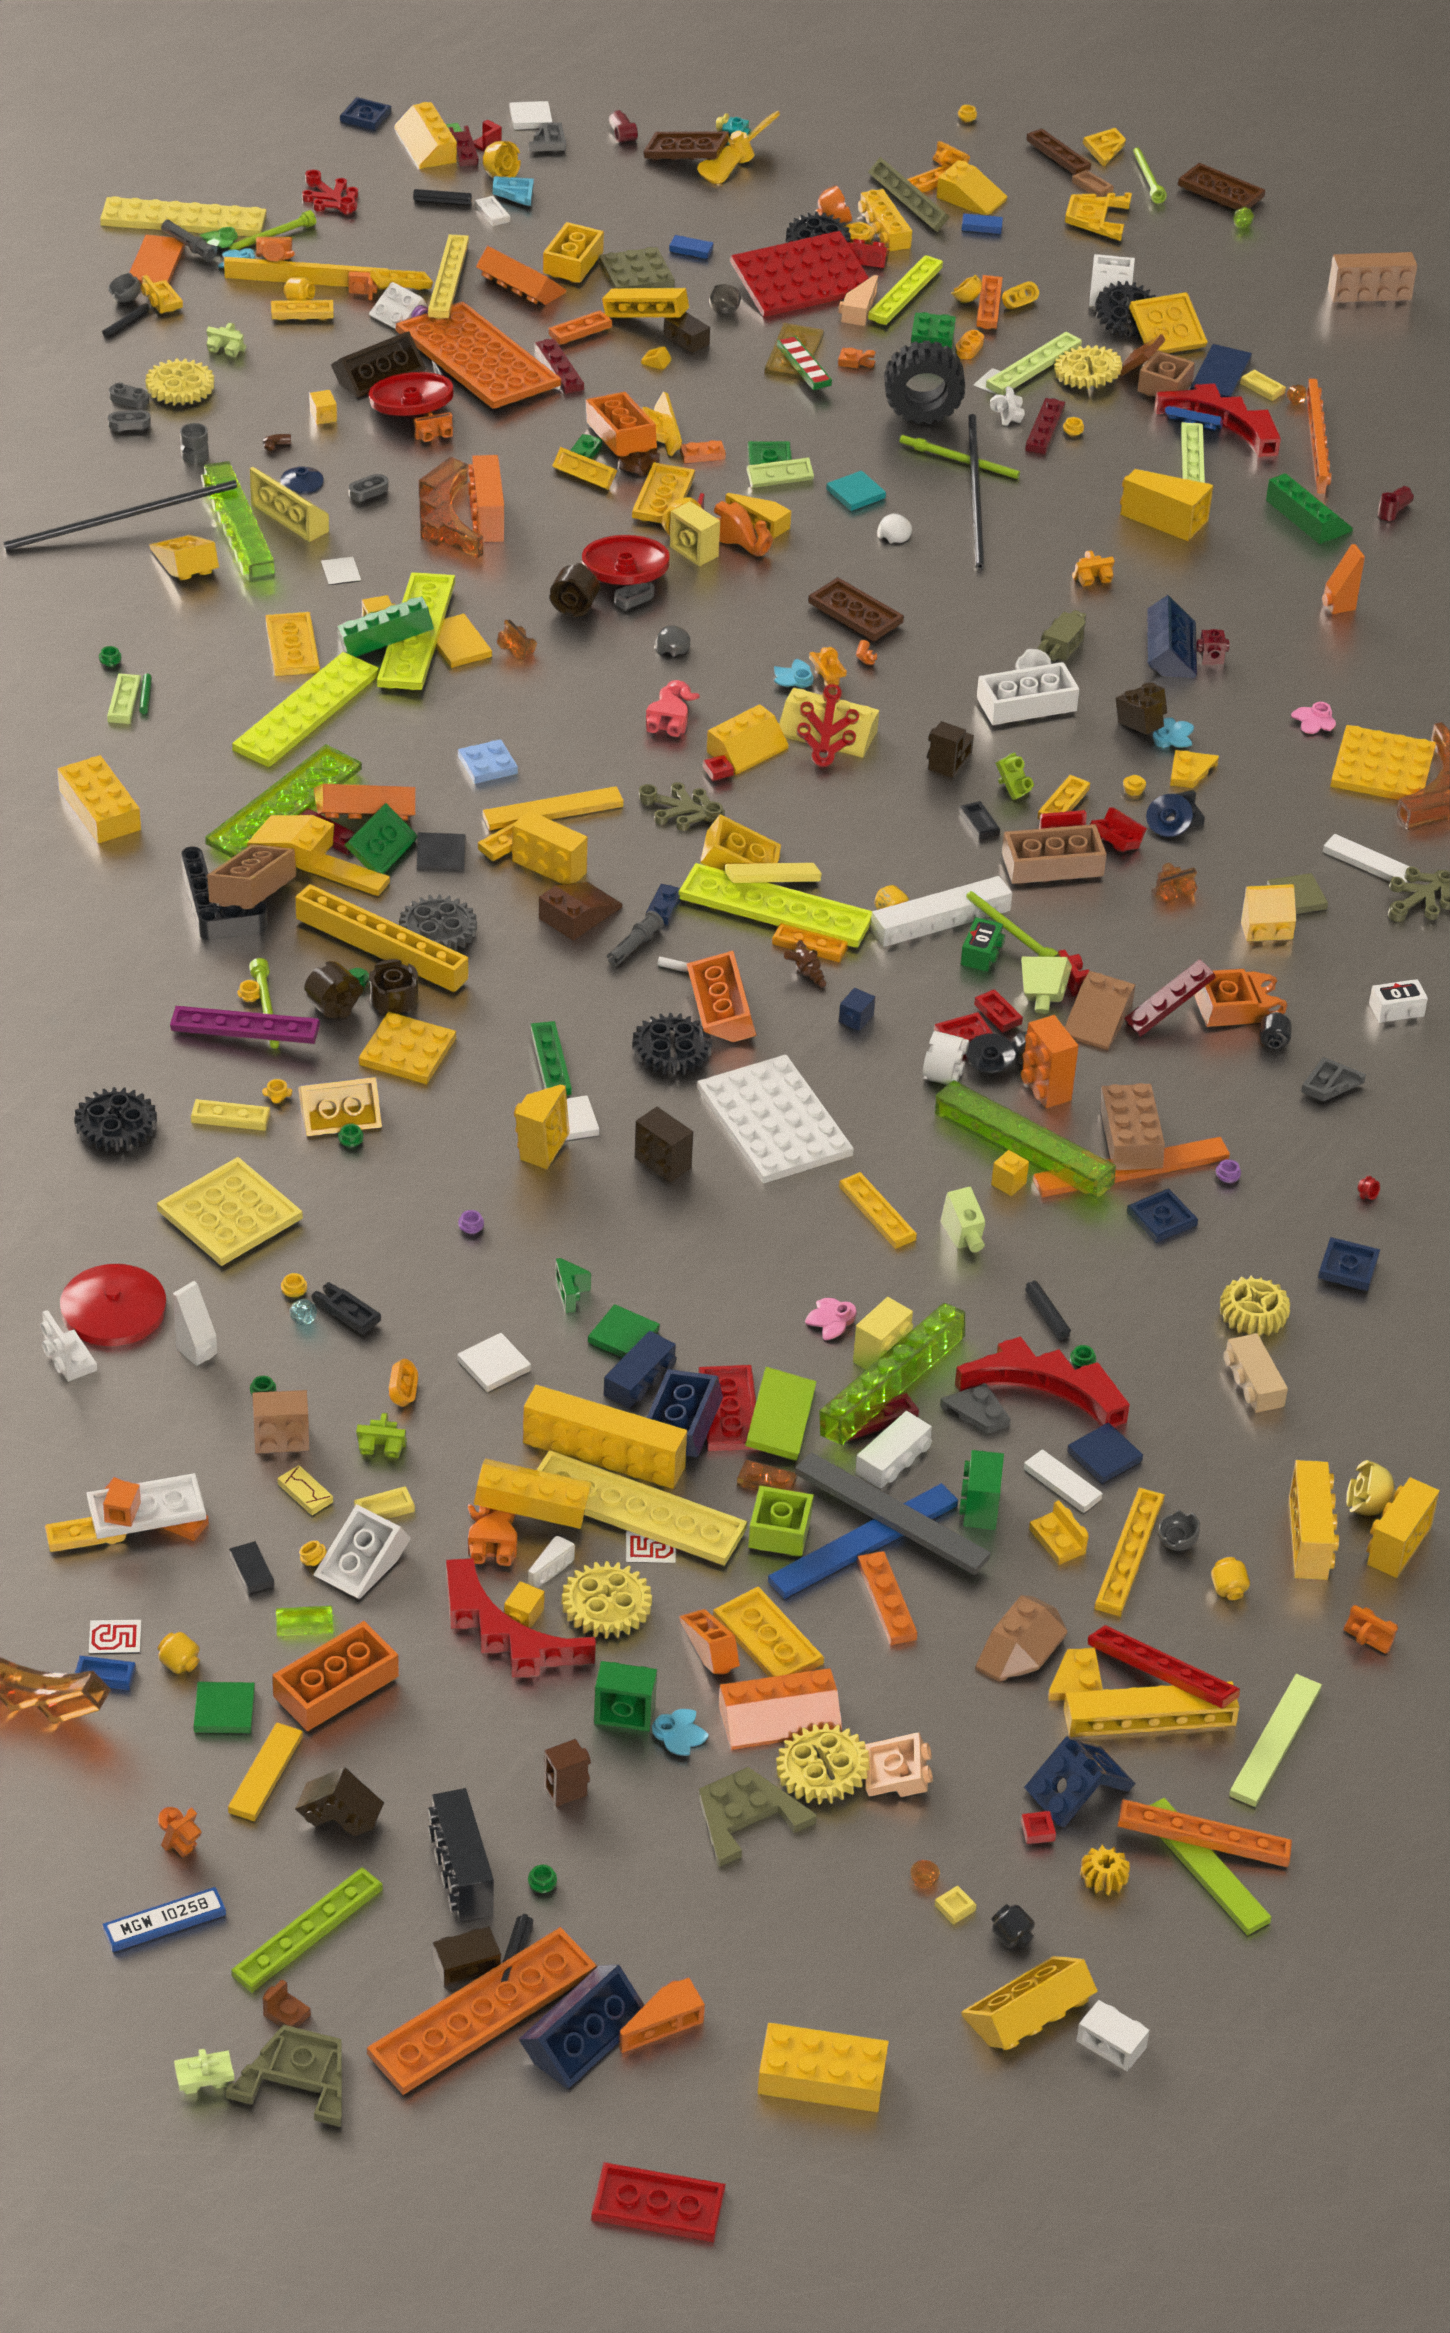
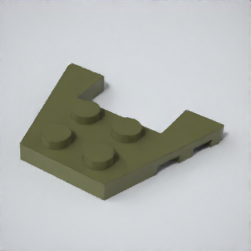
[698,1767,817,1867]
[226,2025,342,2127]

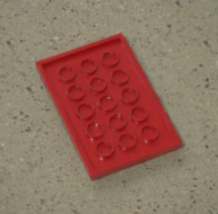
[730,231,869,317]

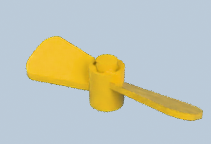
[697,111,780,184]

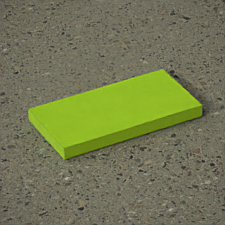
[745,1367,817,1461]

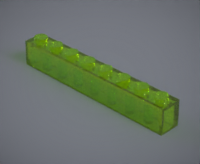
[201,461,275,583]
[935,1080,1116,1200]
[819,1303,965,1445]

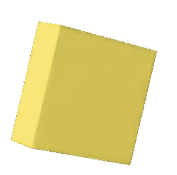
[934,1886,976,1925]

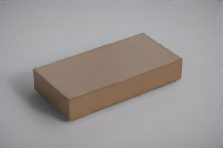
[1072,170,1114,197]

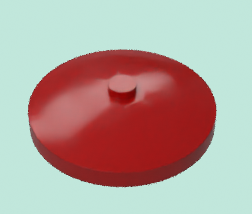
[369,372,454,416]
[582,535,670,585]
[60,1264,167,1346]

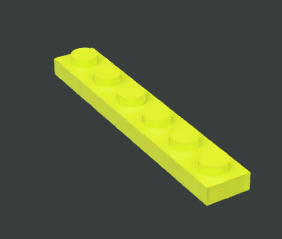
[868,255,943,325]

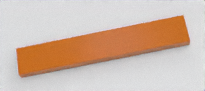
[1117,1799,1292,1867]

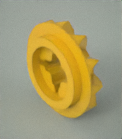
[846,222,875,242]

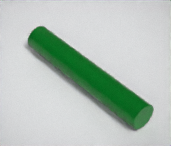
[139,673,152,714]

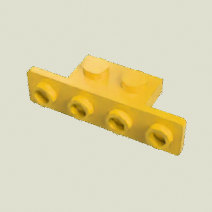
[642,392,682,456]

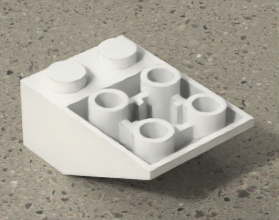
[1089,254,1135,309]

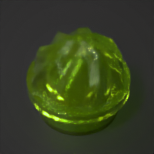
[1233,207,1254,228]

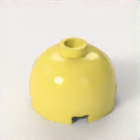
[1346,1460,1396,1516]

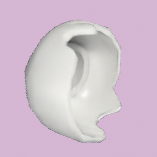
[877,514,912,544]
[1015,649,1051,670]

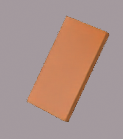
[129,235,186,284]

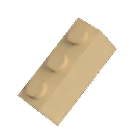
[1224,1333,1288,1413]

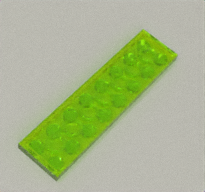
[205,744,362,858]

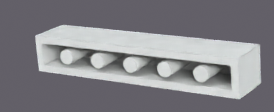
[870,876,1012,947]

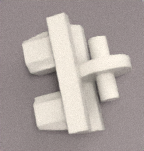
[990,386,1025,426]

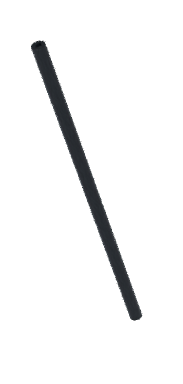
[968,414,984,570]
[3,480,237,550]

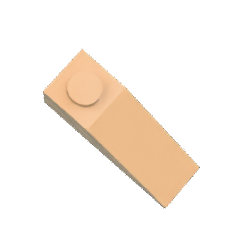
[839,275,878,326]

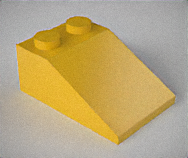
[936,160,1008,216]
[149,535,219,580]
[700,814,781,871]
[247,815,334,872]

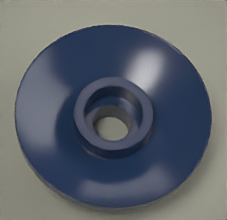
[280,466,324,494]
[1146,794,1193,837]

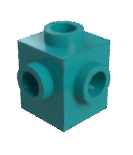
[722,117,751,146]

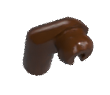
[262,434,291,451]

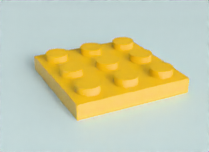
[1129,292,1208,356]
[359,1012,456,1084]

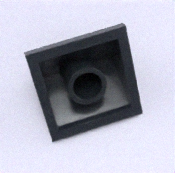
[417,832,466,871]

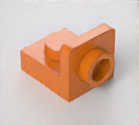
[348,272,378,301]

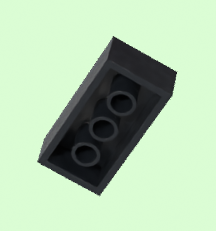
[427,1788,494,1923]

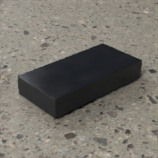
[959,801,1000,840]
[229,1541,274,1594]

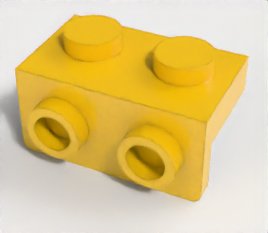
[141,275,183,314]

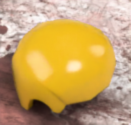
[951,275,982,303]

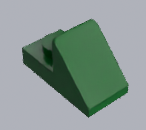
[555,1258,591,1313]

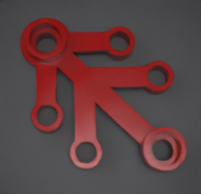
[302,169,358,214]
[796,684,859,767]

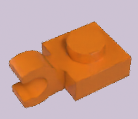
[838,348,876,368]

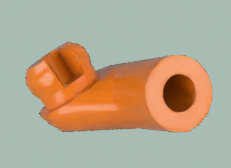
[856,640,878,665]

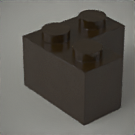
[1115,682,1167,734]
[927,721,974,778]
[295,1767,384,1837]

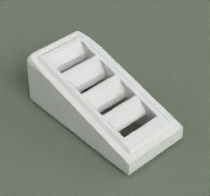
[528,1536,575,1588]

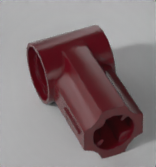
[609,110,638,143]
[1377,485,1414,521]

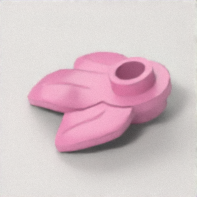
[1291,702,1336,734]
[805,1298,857,1341]

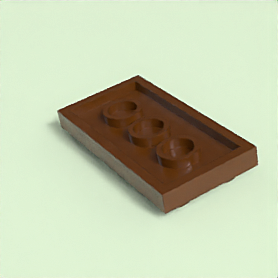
[643,131,730,160]
[1178,163,1266,213]
[808,577,904,641]

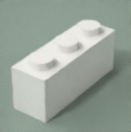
[855,1411,932,1489]

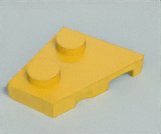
[1082,128,1126,166]
[1170,750,1219,788]
[1048,1648,1103,1701]

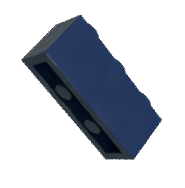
[603,1331,677,1409]

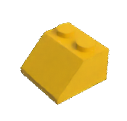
[1241,884,1296,941]

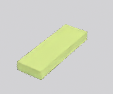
[747,457,814,488]
[107,674,141,724]

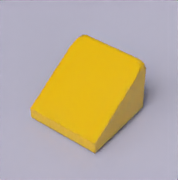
[640,346,671,369]

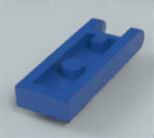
[1165,406,1223,431]

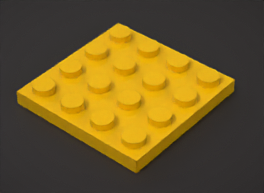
[1330,725,1436,804]

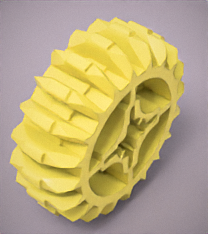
[1220,1276,1290,1337]

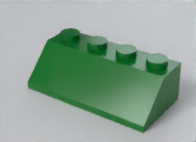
[1266,473,1353,544]
[337,596,434,657]

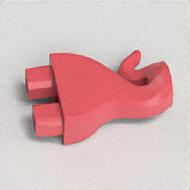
[646,680,700,737]

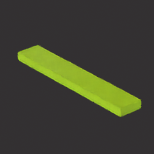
[1149,1798,1272,1936]
[231,1867,383,1993]

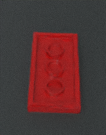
[698,1365,756,1451]
[591,2162,726,2242]

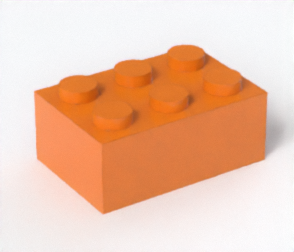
[1021,1015,1079,1108]

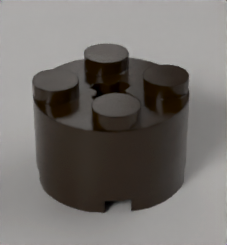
[549,563,600,617]
[369,959,418,1016]
[304,961,364,1019]

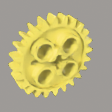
[1054,345,1122,389]
[145,358,214,406]
[561,1561,652,1639]
[776,1724,870,1804]

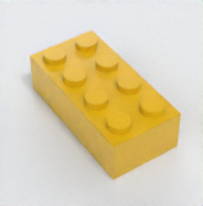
[57,755,141,844]
[1289,1460,1339,1580]
[757,2023,889,2112]

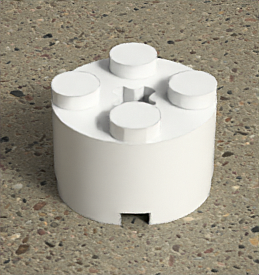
[922,1031,969,1086]

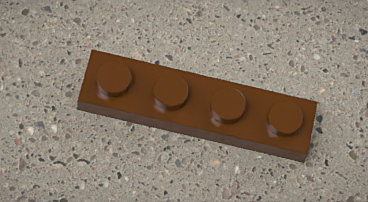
[1026,128,1091,175]

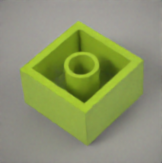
[748,1486,813,1557]

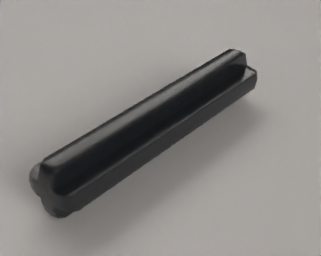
[413,189,472,205]
[1025,1280,1071,1340]
[501,1914,534,1982]

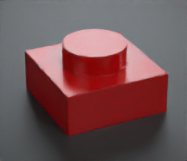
[703,755,734,781]
[1021,1811,1056,1844]

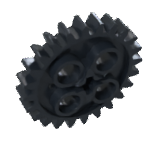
[785,212,851,243]
[1094,281,1156,339]
[632,1013,712,1075]
[74,1087,157,1152]

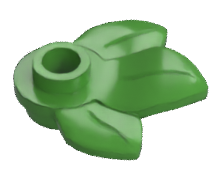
[200,227,238,248]

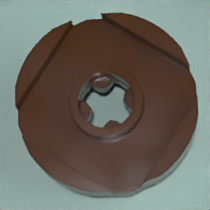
[617,448,660,476]

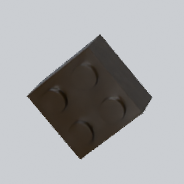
[634,1106,694,1183]

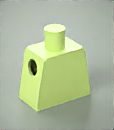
[1021,956,1072,1014]
[940,1186,985,1252]

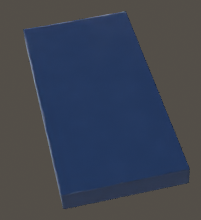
[1190,344,1252,398]

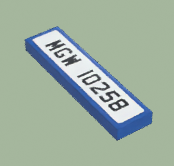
[103,1887,226,1952]

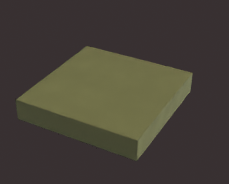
[1267,873,1328,914]

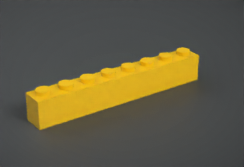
[295,884,468,992]

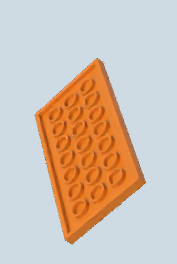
[395,301,561,409]

